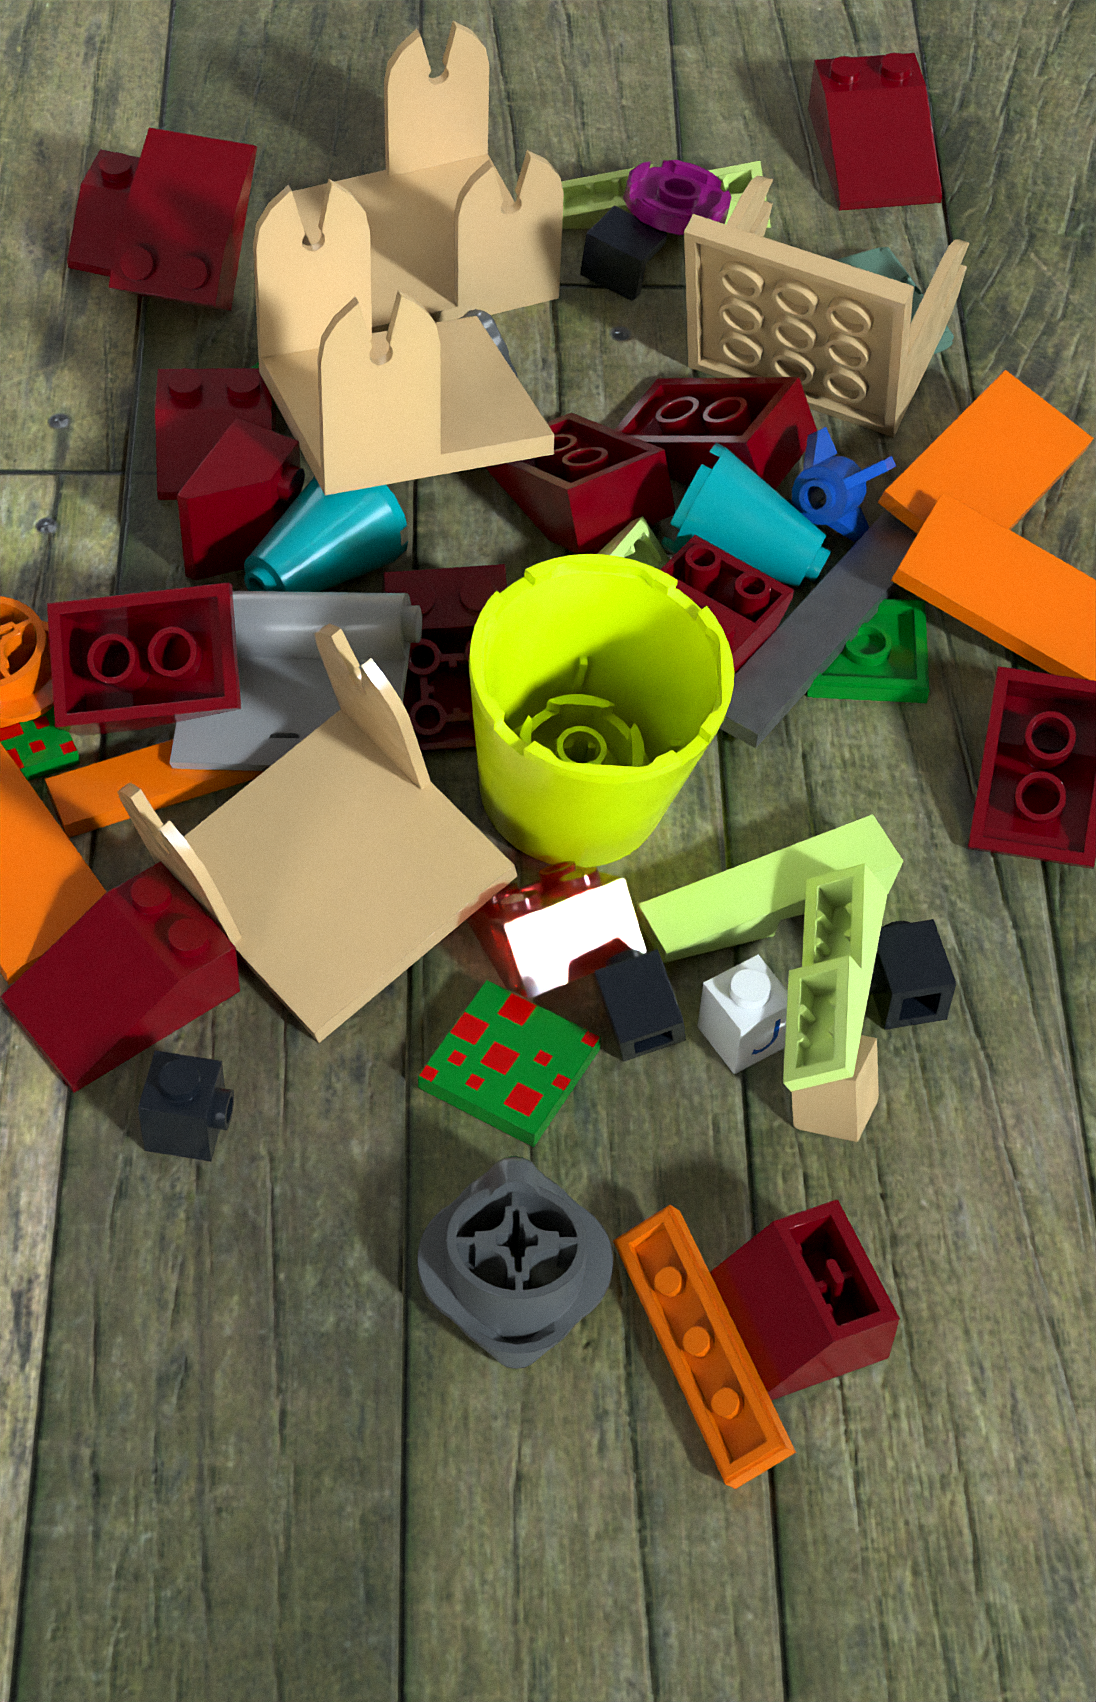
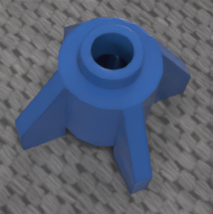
[788,427,896,542]

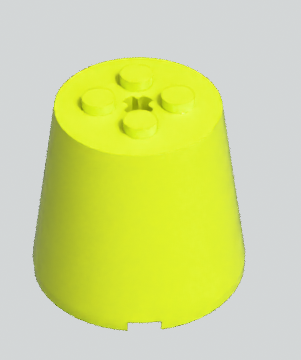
[469,554,734,868]

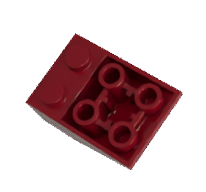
[382,564,507,752]

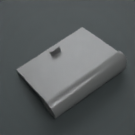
[169,591,422,771]

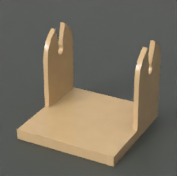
[292,21,564,333]
[684,176,969,437]
[253,179,554,495]
[117,623,517,1043]

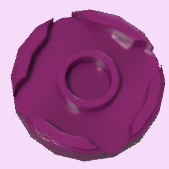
[623,160,732,235]

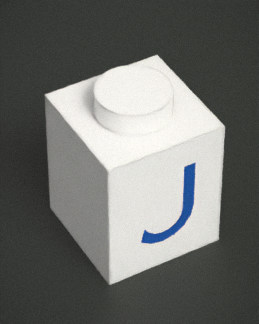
[697,954,788,1074]

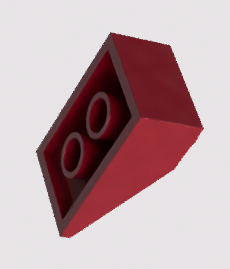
[808,53,942,211]
[109,127,257,311]
[615,377,817,490]
[485,412,675,555]
[47,582,241,736]
[968,666,1096,869]
[0,861,240,1093]

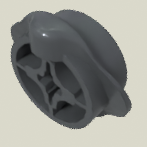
[417,1156,613,1369]

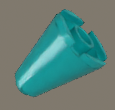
[661,443,831,588]
[244,476,408,592]

